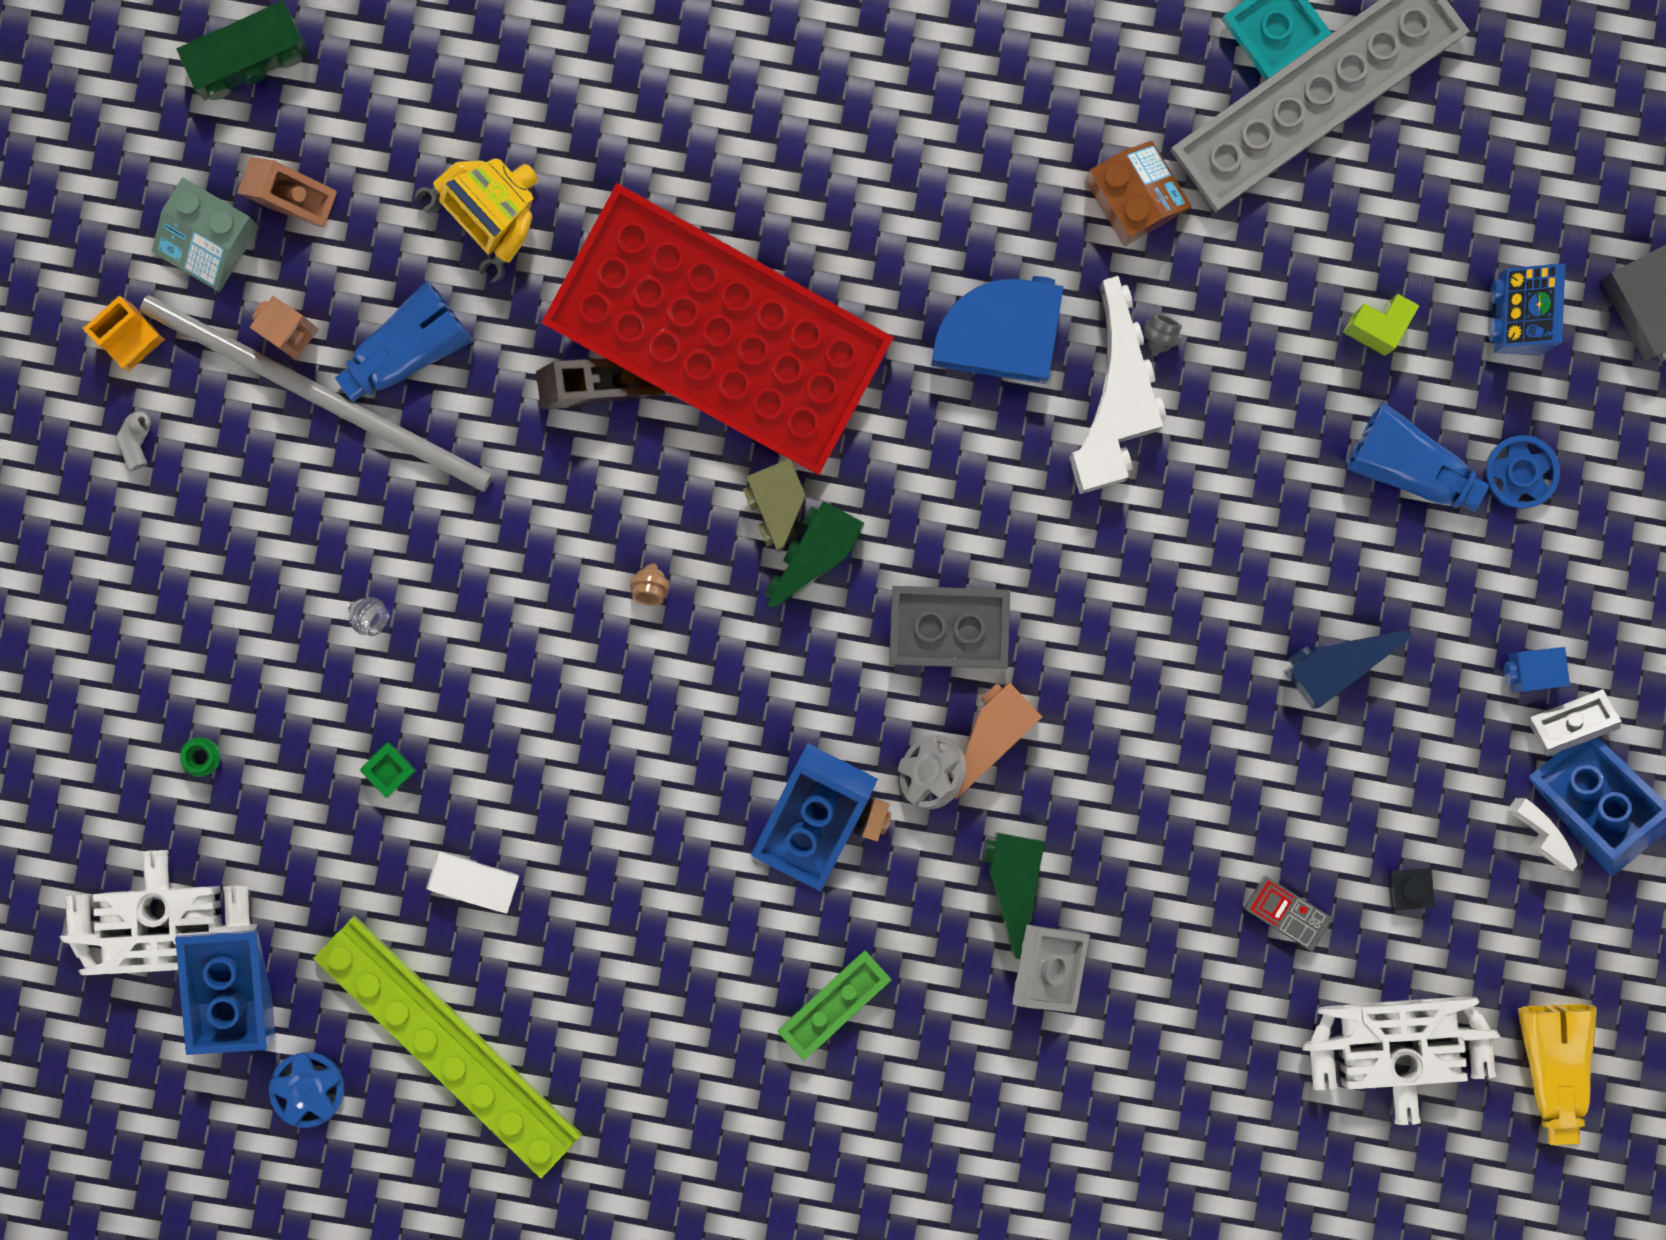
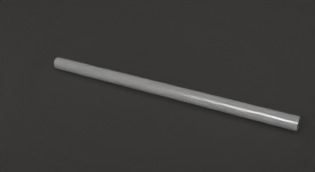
[140,295,493,492]

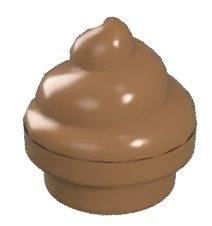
[630,563,670,606]

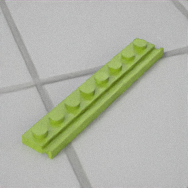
[313,916,582,1178]

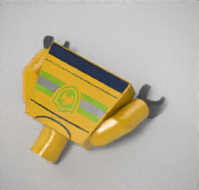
[415,159,538,283]

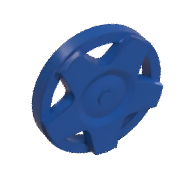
[1484,435,1560,509]
[269,1052,345,1128]

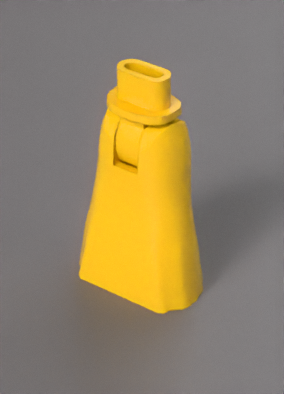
[1518,1003,1597,1145]

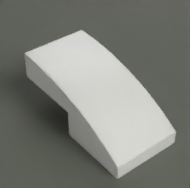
[1507,798,1577,871]
[426,851,519,914]

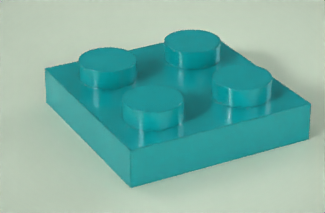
[1221,0,1332,80]

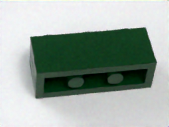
[176,0,310,101]

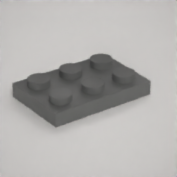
[889,586,1010,669]

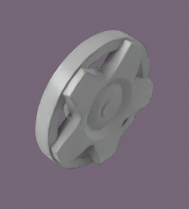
[898,735,966,809]

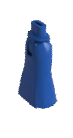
[335,281,474,402]
[1346,402,1489,512]

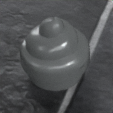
[1143,314,1182,356]

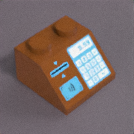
[1085,141,1192,247]

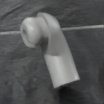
[117,411,151,471]

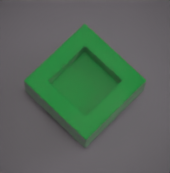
[359,742,417,798]

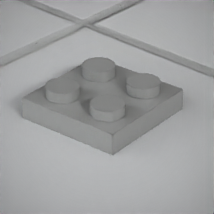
[1012,925,1090,1013]

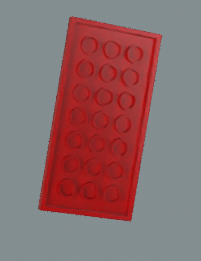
[541,183,894,475]

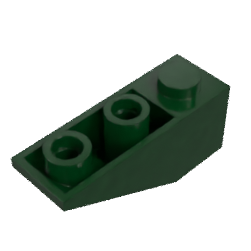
[764,501,865,610]

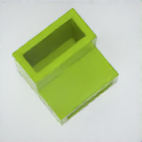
[1343,294,1419,356]

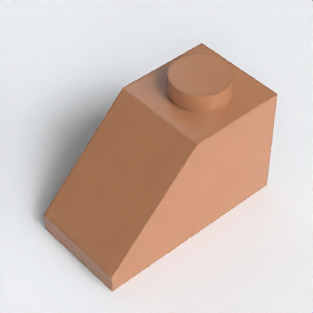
[237,157,337,227]
[250,296,318,360]

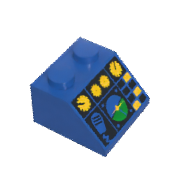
[1489,263,1566,356]

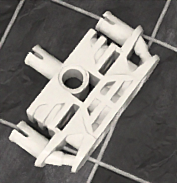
[59,850,257,975]
[1302,997,1500,1125]

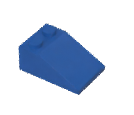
[1529,737,1666,877]
[751,743,878,892]
[175,930,275,1055]

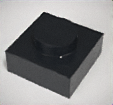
[1389,868,1435,911]

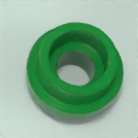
[180,737,221,777]

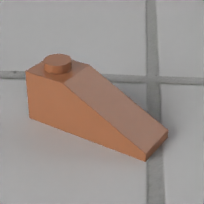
[954,683,1042,799]

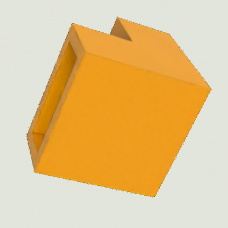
[82,295,165,372]

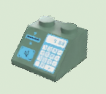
[152,177,260,292]

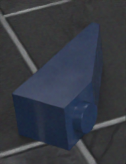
[1283,630,1413,709]

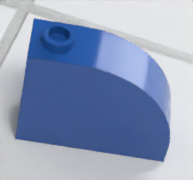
[931,276,1064,384]

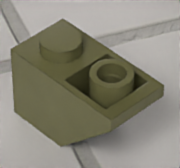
[743,459,806,552]

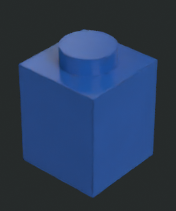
[1504,647,1570,693]

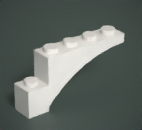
[1069,276,1166,494]

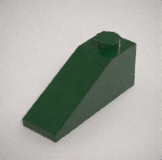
[983,832,1045,959]

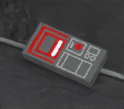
[1243,875,1333,952]

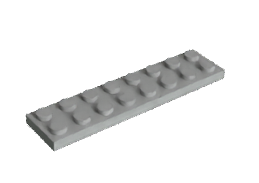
[1170,0,1469,213]

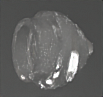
[348,597,389,636]

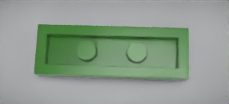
[777,950,892,1061]

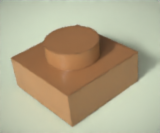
[855,797,891,842]

